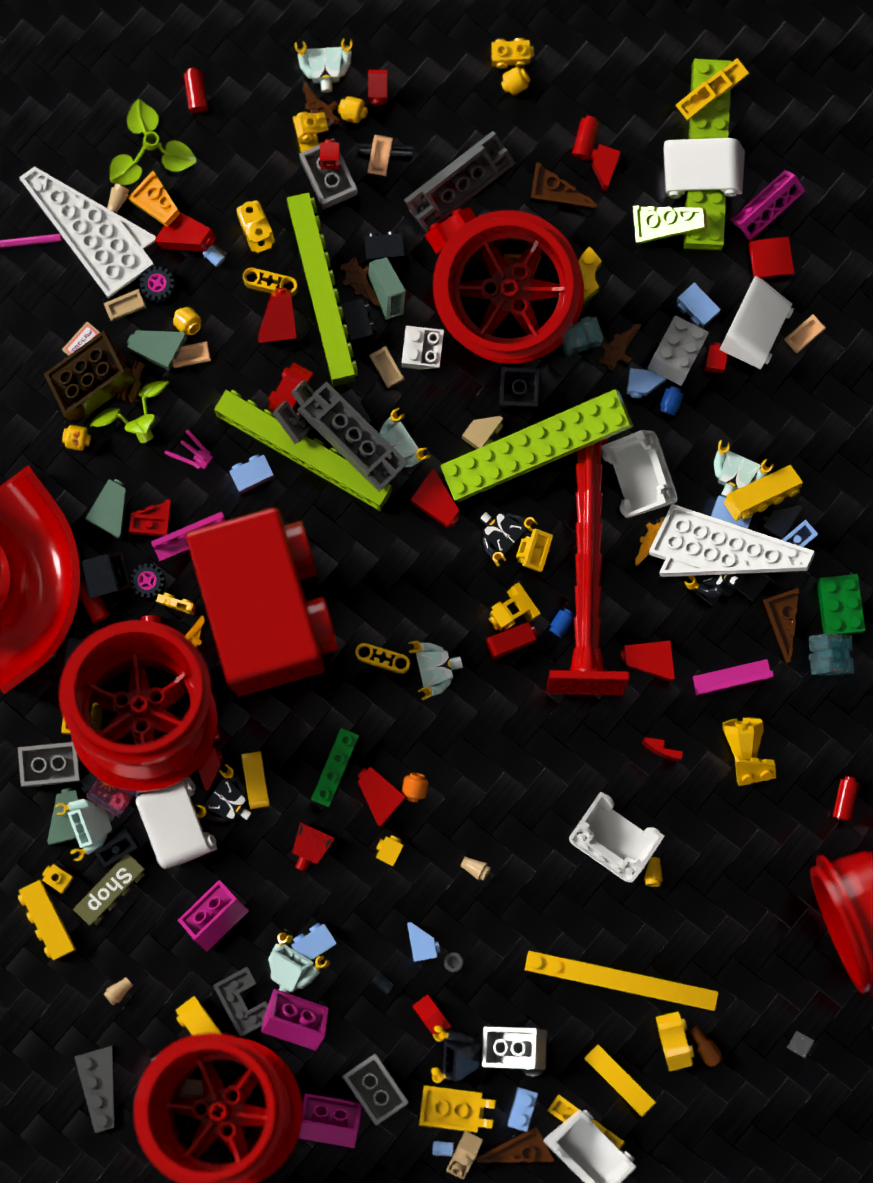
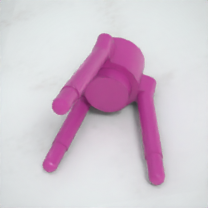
[165,430,213,470]

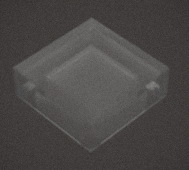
[787,1031,814,1058]

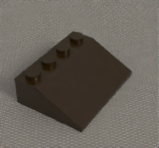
[44,330,136,424]

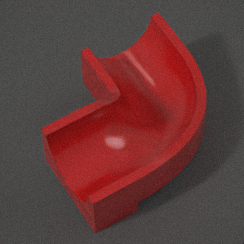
[0,465,80,694]

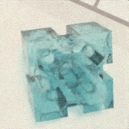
[561,316,603,358]
[808,634,854,676]

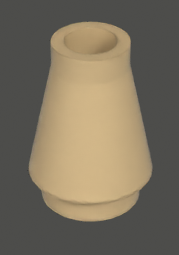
[107,184,129,213]
[461,857,491,881]
[104,977,133,1006]

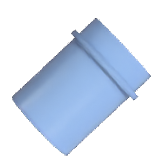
[202,245,225,267]
[432,1140,453,1156]

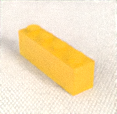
[724,465,803,521]
[18,880,76,960]

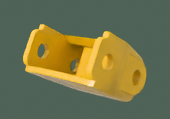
[237,200,275,253]

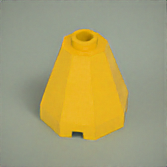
[723,717,764,760]

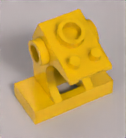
[293,112,329,153]
[516,529,553,572]
[488,582,541,631]

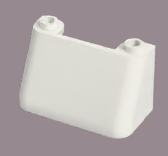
[664,138,745,198]
[720,276,794,369]
[602,430,677,518]
[136,777,217,869]
[569,792,664,882]
[543,1110,636,1183]

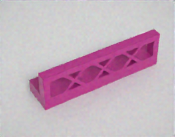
[730,170,805,241]
[151,512,226,562]
[692,659,774,696]

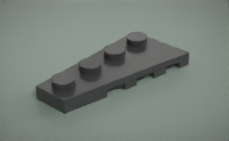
[75,1046,115,1133]

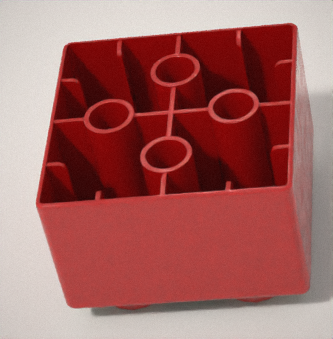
[186,508,338,697]

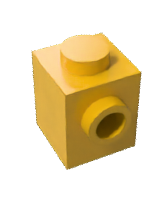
[376,835,404,866]
[42,864,75,894]

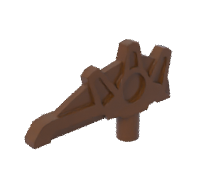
[303,82,340,129]
[340,257,380,307]
[599,324,641,372]

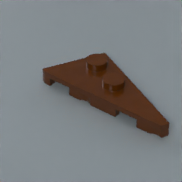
[531,163,597,209]
[763,588,799,664]
[476,1126,554,1163]

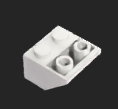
[402,326,444,369]

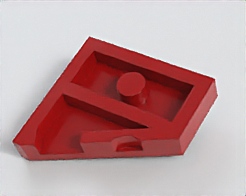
[129,500,171,537]

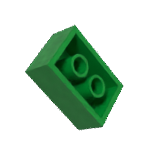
[817,574,865,638]

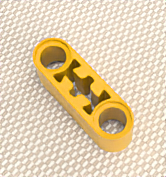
[243,268,298,297]
[356,643,410,674]
[242,751,270,809]

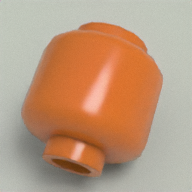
[402,772,429,802]

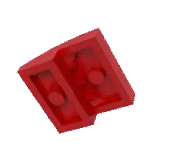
[749,237,794,279]
[642,737,683,762]

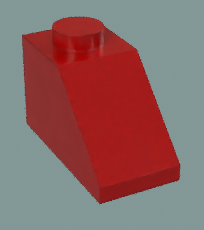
[368,70,388,105]
[320,140,340,170]
[590,144,621,191]
[197,747,224,792]
[412,994,451,1035]

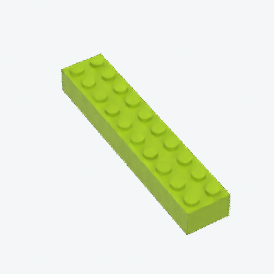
[684,59,732,250]
[287,192,358,387]
[440,389,634,502]
[214,390,392,511]

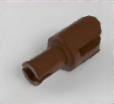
[116,361,146,404]
[688,1025,723,1066]

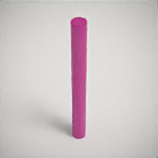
[0,234,61,248]

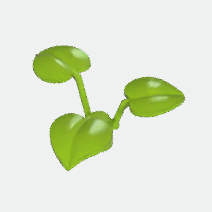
[110,99,196,185]
[90,381,169,443]

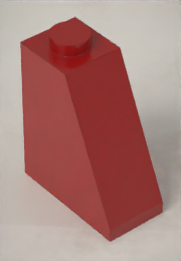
[155,211,216,252]
[258,288,297,343]
[410,469,460,528]
[486,622,538,660]
[620,641,675,681]
[358,767,406,827]

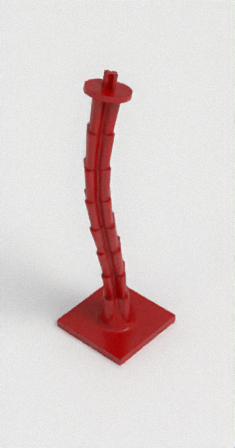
[547,438,629,695]

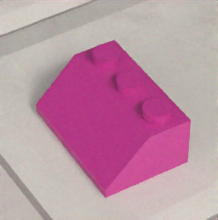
[177,880,249,952]
[261,989,328,1051]
[299,1093,362,1148]

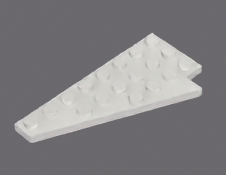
[19,167,156,298]
[649,504,815,577]

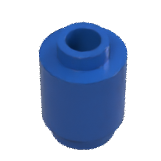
[660,386,684,416]
[549,609,575,638]

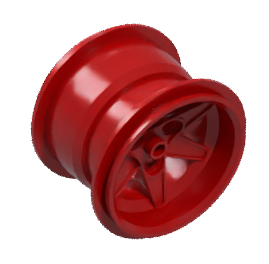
[433,210,584,364]
[59,620,218,792]
[810,851,873,996]
[134,1033,303,1183]

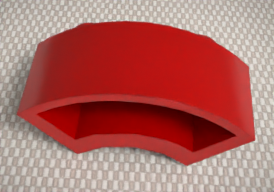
[425,207,476,254]
[268,362,313,412]

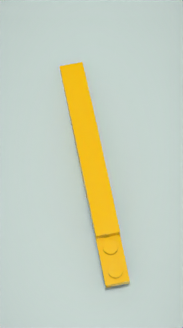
[524,951,718,1011]

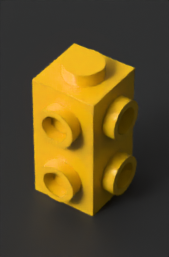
[491,38,534,68]

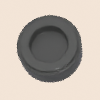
[444,953,463,972]

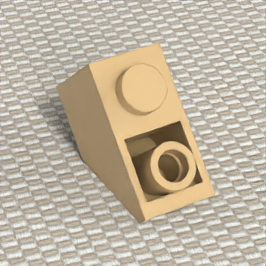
[462,416,504,449]
[446,1131,483,1179]

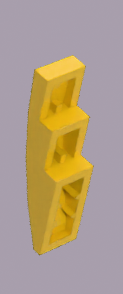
[676,58,750,120]
[584,1045,656,1117]
[547,1094,625,1150]

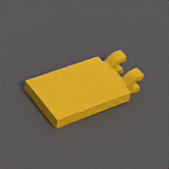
[419,1085,496,1132]

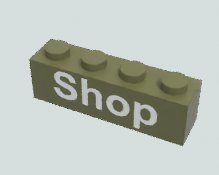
[73,853,146,926]

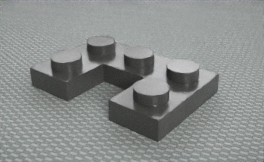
[272,380,314,444]
[213,967,268,1037]

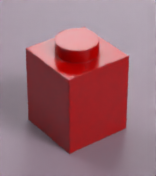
[705,343,728,373]

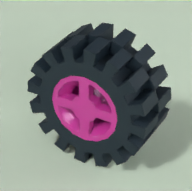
[140,266,175,303]
[130,563,166,599]

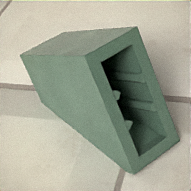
[368,257,406,320]
[127,330,187,371]
[85,479,127,540]
[47,788,80,845]

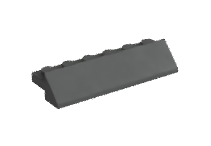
[404,131,515,232]
[298,382,408,492]

